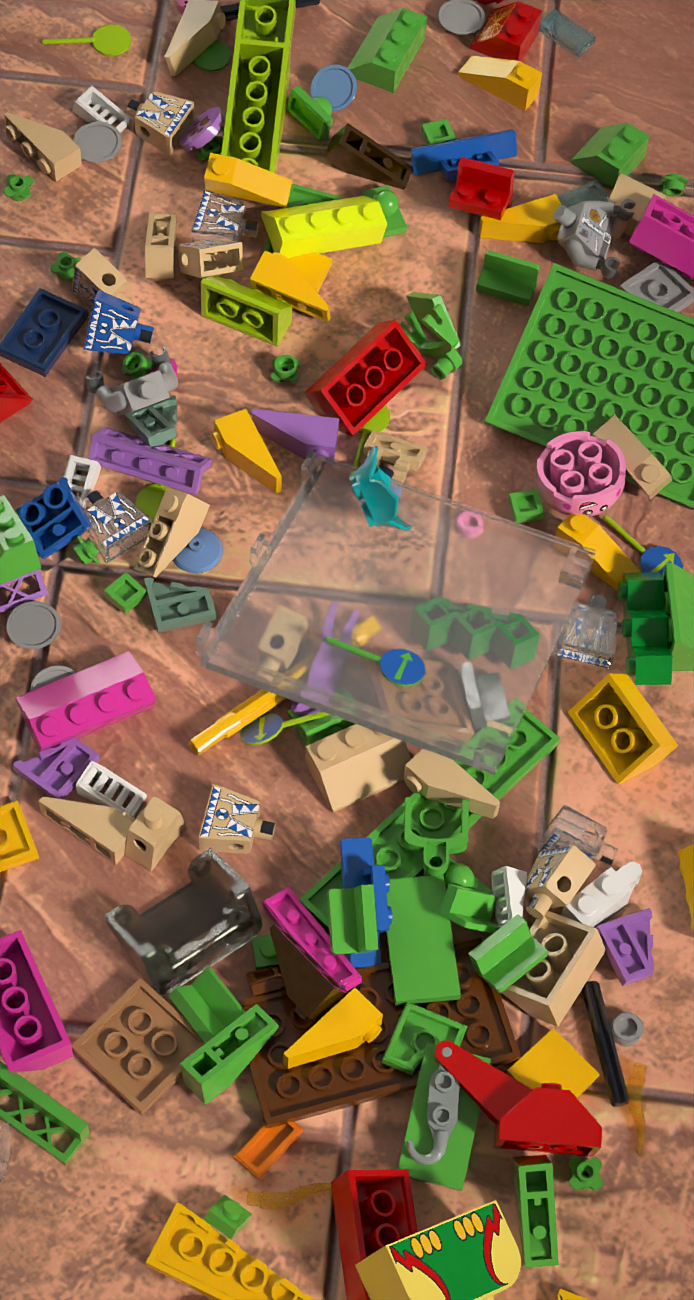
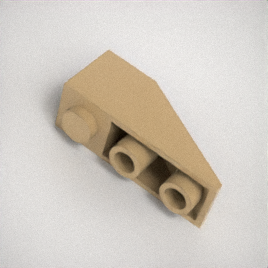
[4,112,82,182]
[134,487,210,578]

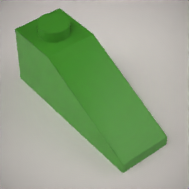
[180,1004,278,1105]
[512,1154,559,1268]

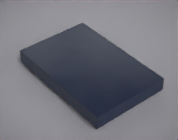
[0,288,89,377]

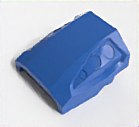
[16,477,92,559]

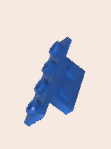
[411,129,517,182]
[340,838,392,968]

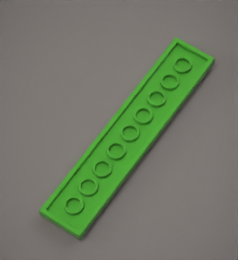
[299,699,561,933]

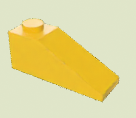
[458,56,542,111]
[204,153,292,208]
[478,194,562,243]
[250,250,330,322]
[211,409,282,494]
[554,513,641,591]
[283,988,383,1069]

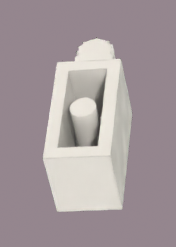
[561,861,643,928]

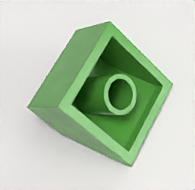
[571,123,650,189]

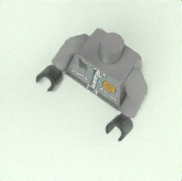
[553,200,636,279]
[86,346,178,416]

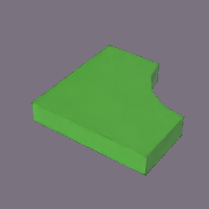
[406,292,461,349]
[381,1002,468,1075]

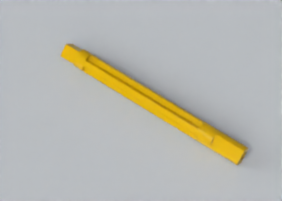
[189,618,382,756]

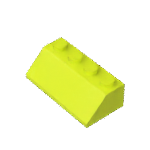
[261,195,387,258]

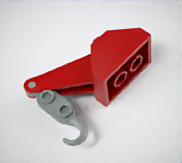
[407,1040,602,1165]

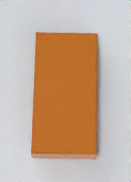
[234,1121,303,1180]

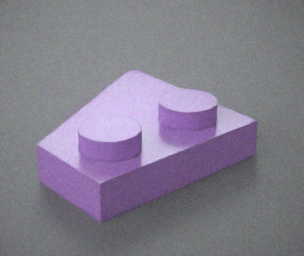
[12,737,100,800]
[596,908,654,987]

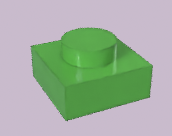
[421,118,456,145]
[508,489,545,524]
[104,572,147,615]
[251,934,280,970]
[204,1195,252,1240]

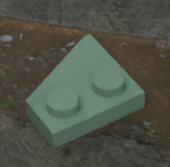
[124,395,178,448]
[144,577,217,633]

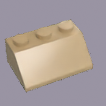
[305,713,411,813]
[502,911,606,1027]

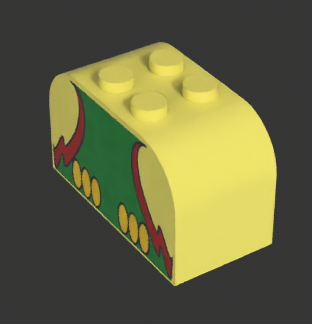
[355,1200,521,1300]

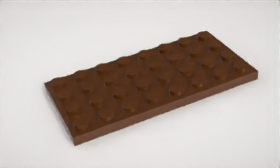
[238,937,521,1129]

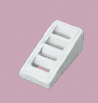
[72,86,133,133]
[63,455,101,512]
[76,761,147,817]
[491,866,527,927]

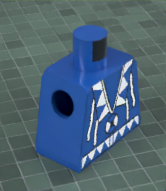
[84,290,154,354]

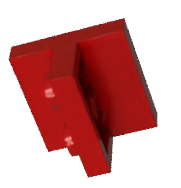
[448,157,514,220]

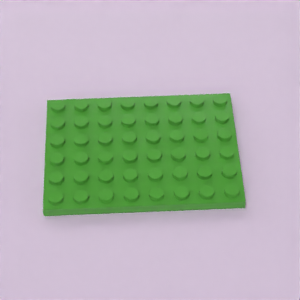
[485,263,694,509]

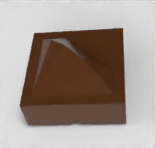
[246,965,285,996]

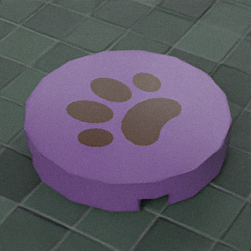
[179,107,226,152]

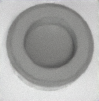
[610,1012,644,1047]

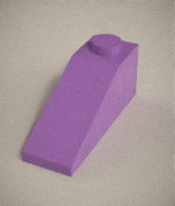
[252,408,339,464]

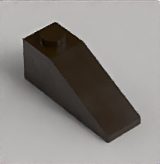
[323,123,413,190]
[269,924,348,1022]

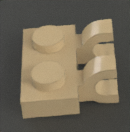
[363,430,427,486]

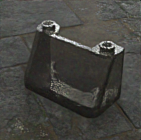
[104,848,263,995]

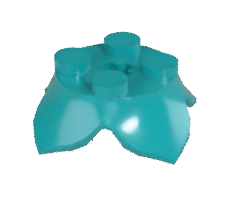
[349,446,411,531]

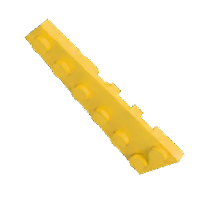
[146,1202,315,1300]

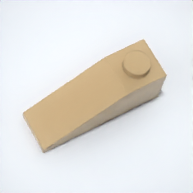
[165,0,225,76]
[145,213,177,281]
[593,415,672,499]
[404,741,500,819]
[39,797,135,865]

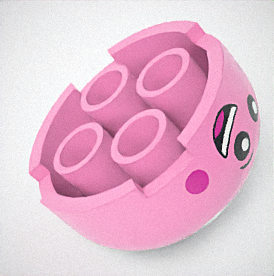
[537,431,626,517]

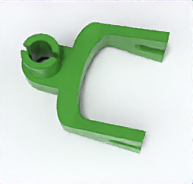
[399,304,462,380]
[404,797,469,876]

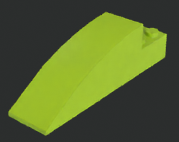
[221,0,296,174]

